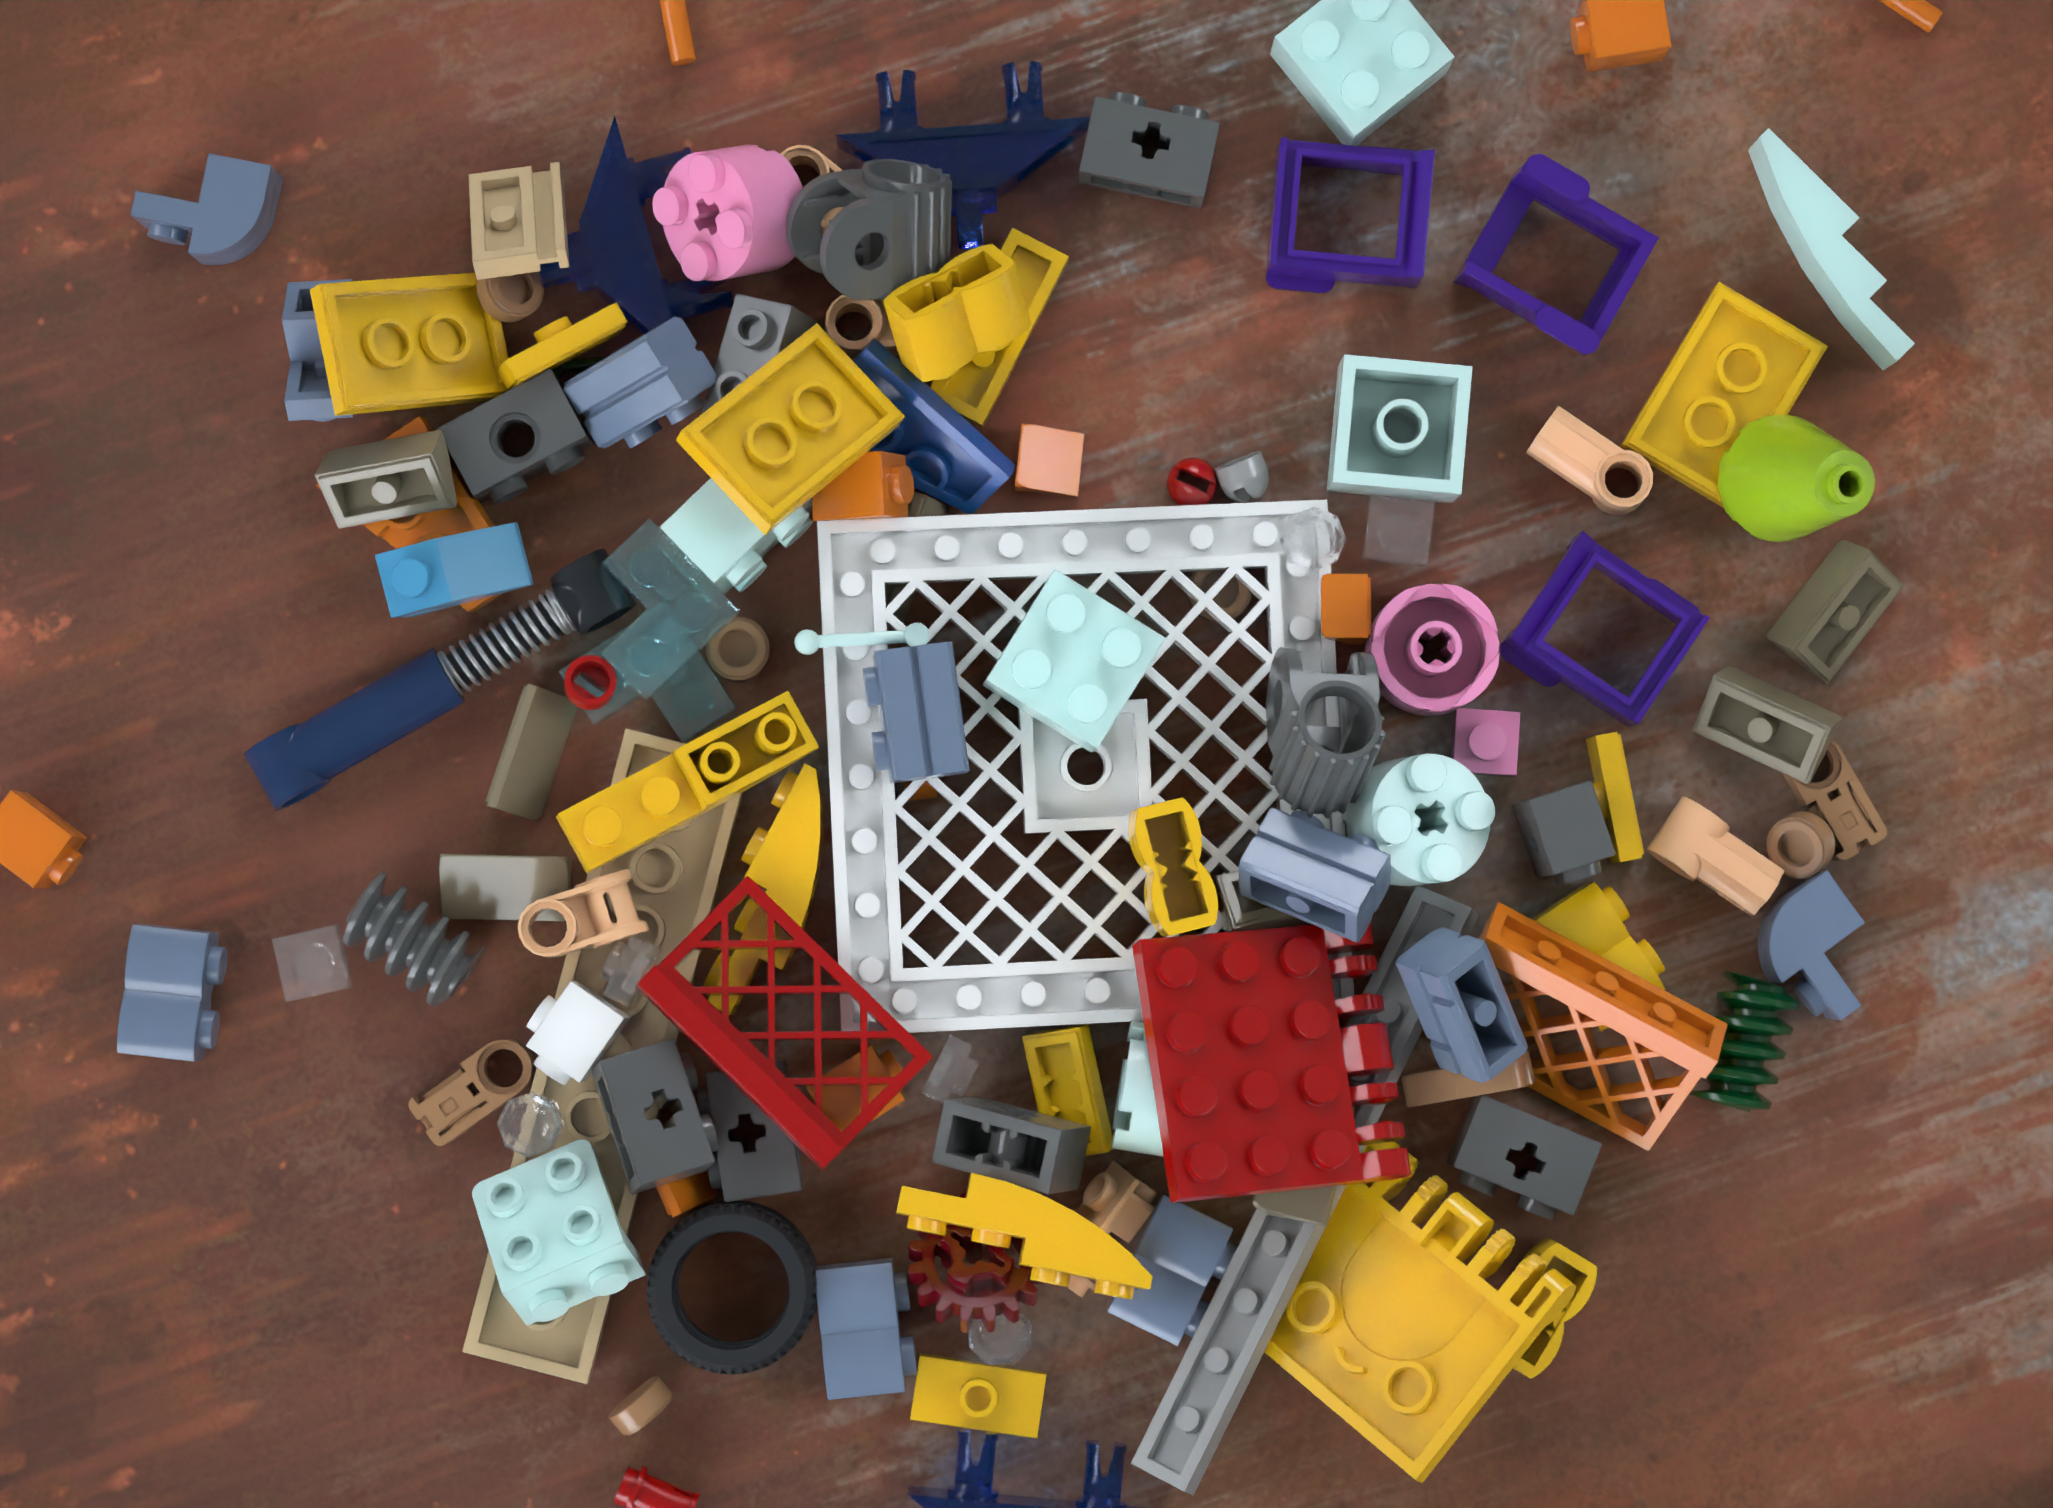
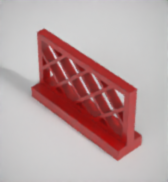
[637,875,933,1171]

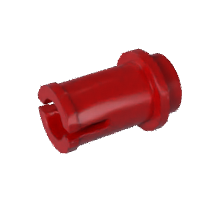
[613,1465,700,1508]

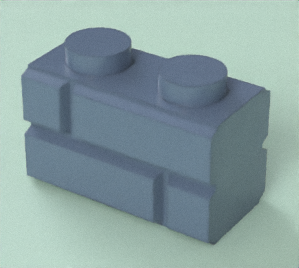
[563,316,717,449]
[863,641,970,783]
[1238,808,1391,943]
[1395,927,1528,1083]

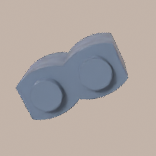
[117,924,227,1062]
[1107,1194,1238,1346]
[815,1258,917,1400]

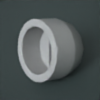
[1214,451,1270,503]

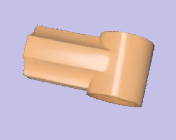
[1526,406,1653,515]
[1647,796,1785,916]

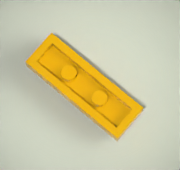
[930,228,1069,428]

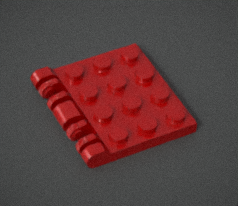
[1132,923,1412,1203]

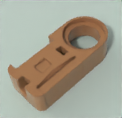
[1783,740,1887,861]
[408,1039,536,1146]
[1401,1050,1535,1107]

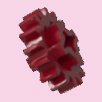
[908,1193,1045,1333]

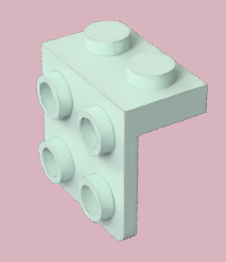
[472,1139,646,1326]

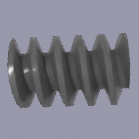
[343,871,487,1007]

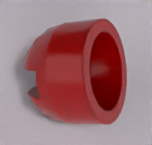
[1166,457,1218,506]
[564,655,617,710]

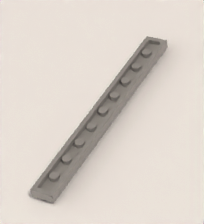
[1131,885,1479,1496]

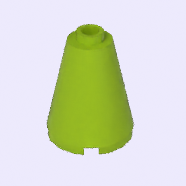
[1718,415,1875,542]

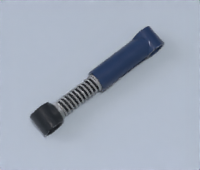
[244,549,637,811]

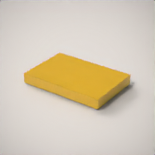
[310,273,511,416]
[1620,282,1828,508]
[676,323,905,535]

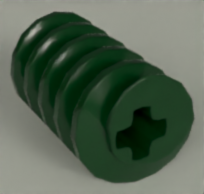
[1689,971,1800,1112]

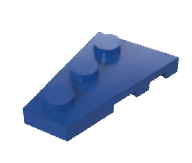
[852,338,1017,515]

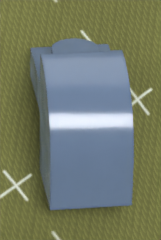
[130,153,283,265]
[282,279,353,422]
[1757,870,1865,1021]

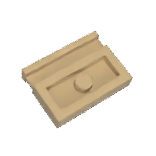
[468,162,570,280]

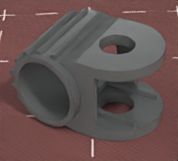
[786,159,952,300]
[1266,647,1386,819]

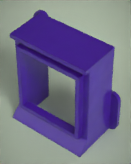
[1266,137,1435,293]
[1453,154,1659,356]
[1499,531,1710,728]

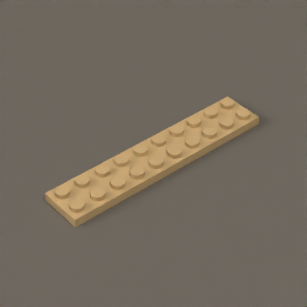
[462,728,743,1384]

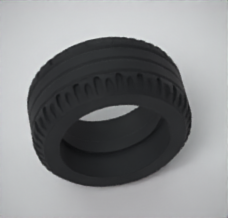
[647,1200,817,1375]

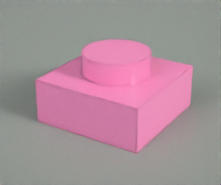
[1451,708,1520,777]

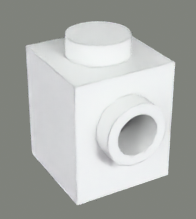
[526,981,631,1085]

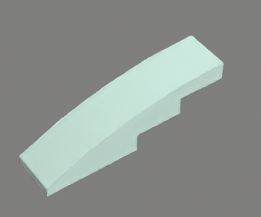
[1748,128,1915,371]

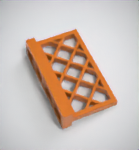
[1423,902,1728,1151]

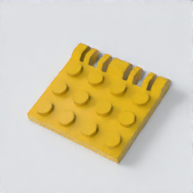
[1264,1142,1576,1483]

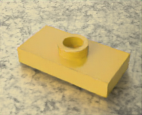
[497,302,627,390]
[1586,732,1644,863]
[1022,1024,1113,1156]
[910,1353,1047,1438]

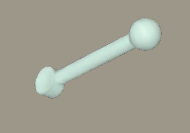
[794,623,930,655]

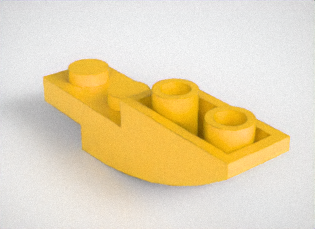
[556,691,819,874]
[703,763,824,1015]
[896,1173,1153,1300]

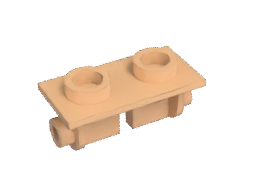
[1068,1160,1158,1297]

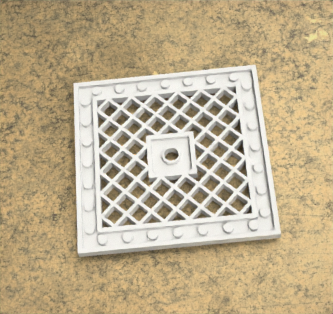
[817,499,1354,1033]

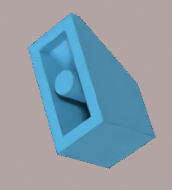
[375,522,534,618]

